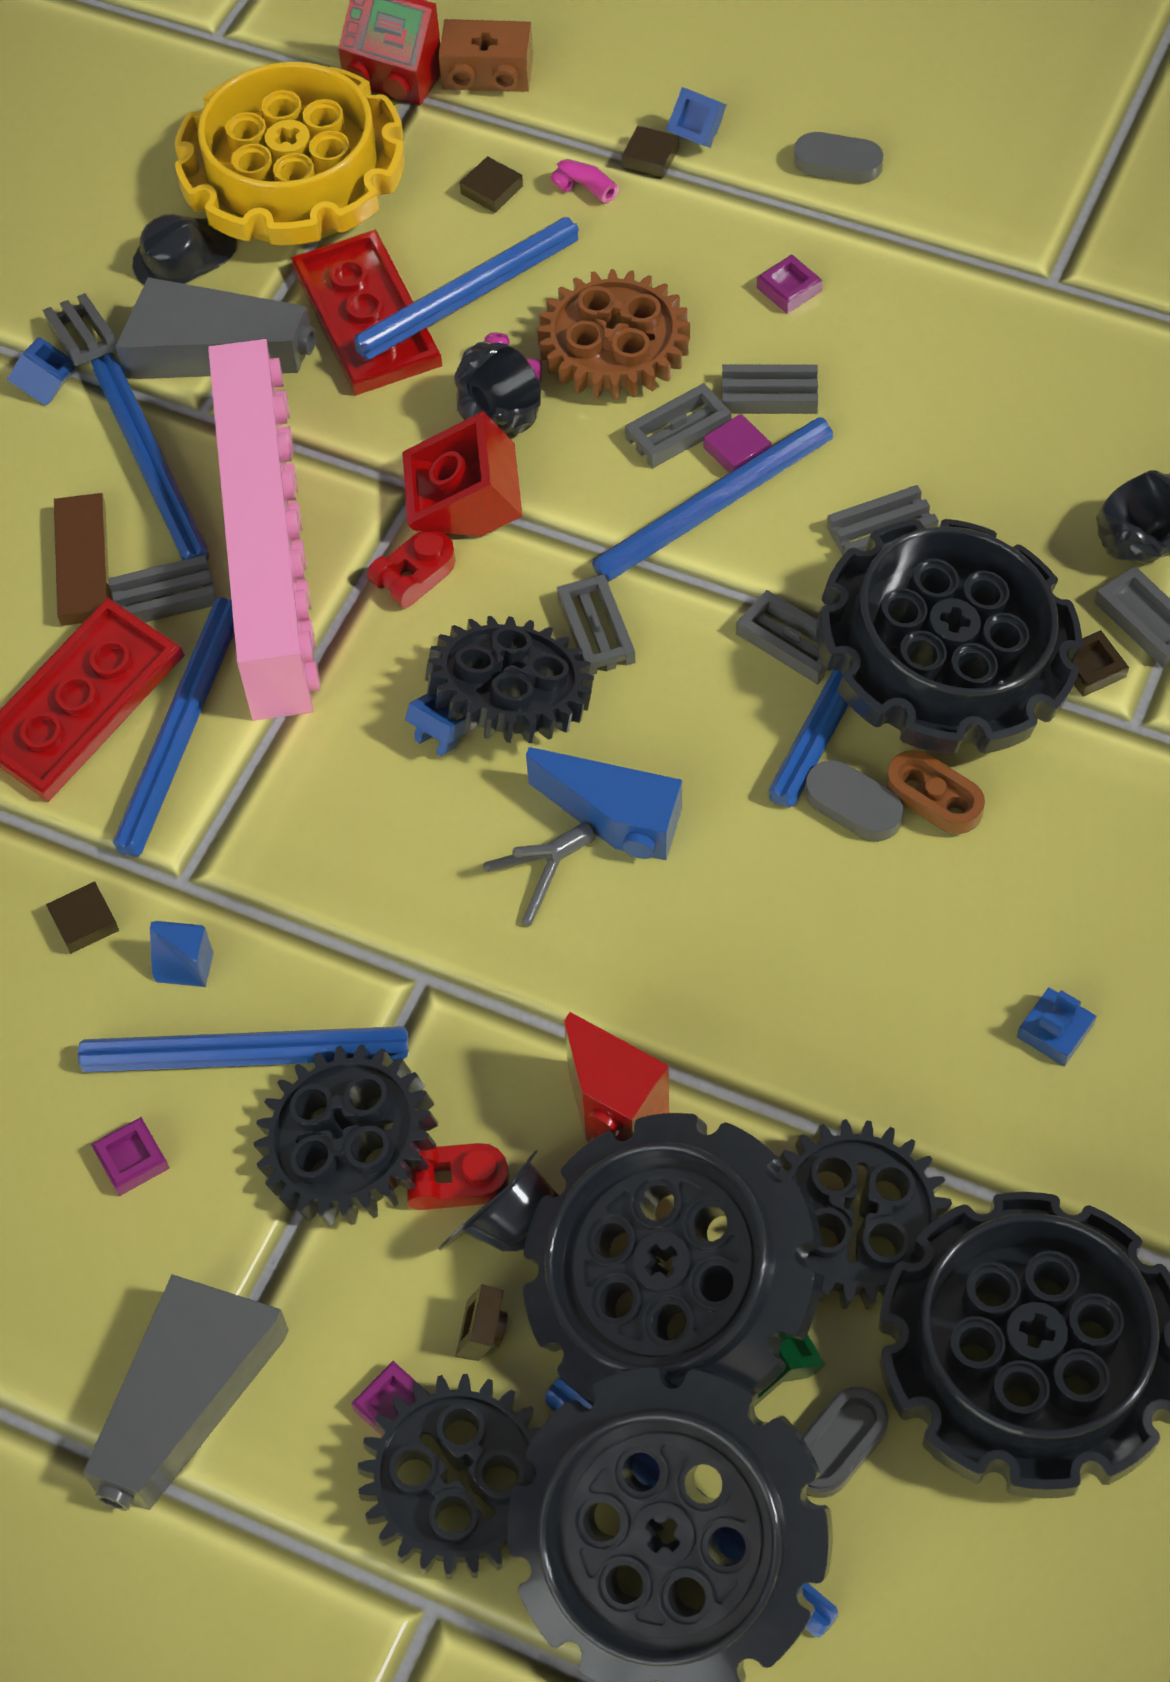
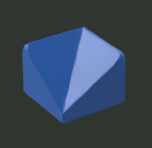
[7,337,77,405]
[150,921,214,987]

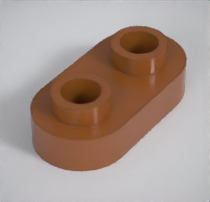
[886,750,985,834]

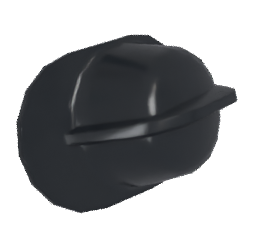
[132,214,236,285]
[438,1150,559,1252]

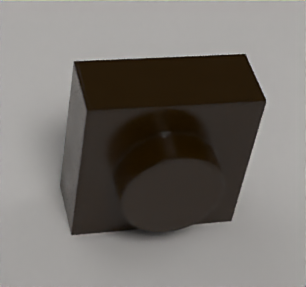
[455,1284,508,1361]

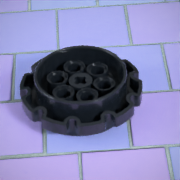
[816,519,1083,754]
[523,1113,823,1403]
[878,1192,1170,1499]
[507,1365,833,1682]

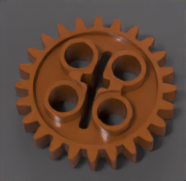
[537,269,690,400]

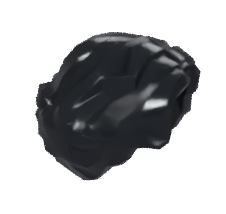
[454,342,541,435]
[1096,470,1170,564]

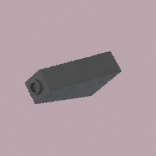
[115,277,316,379]
[83,1274,289,1511]

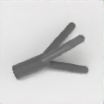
[483,822,595,926]

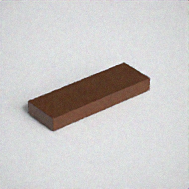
[54,493,110,626]

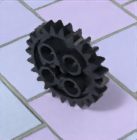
[425,616,594,743]
[254,1045,438,1226]
[777,1119,952,1310]
[358,1374,541,1580]

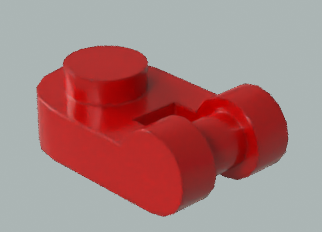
[366,531,456,608]
[407,1143,510,1210]

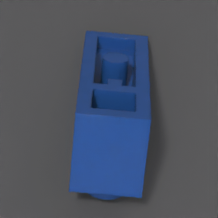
[526,747,682,860]

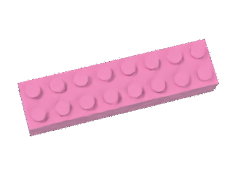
[208,339,321,721]

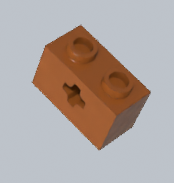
[439,19,533,92]

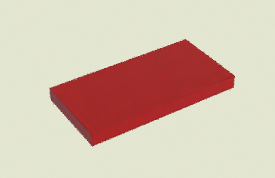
[290,229,442,396]
[0,597,185,802]

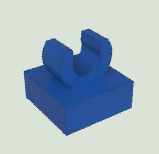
[666,87,727,148]
[405,694,467,756]
[1017,987,1096,1067]

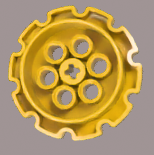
[174,62,405,245]

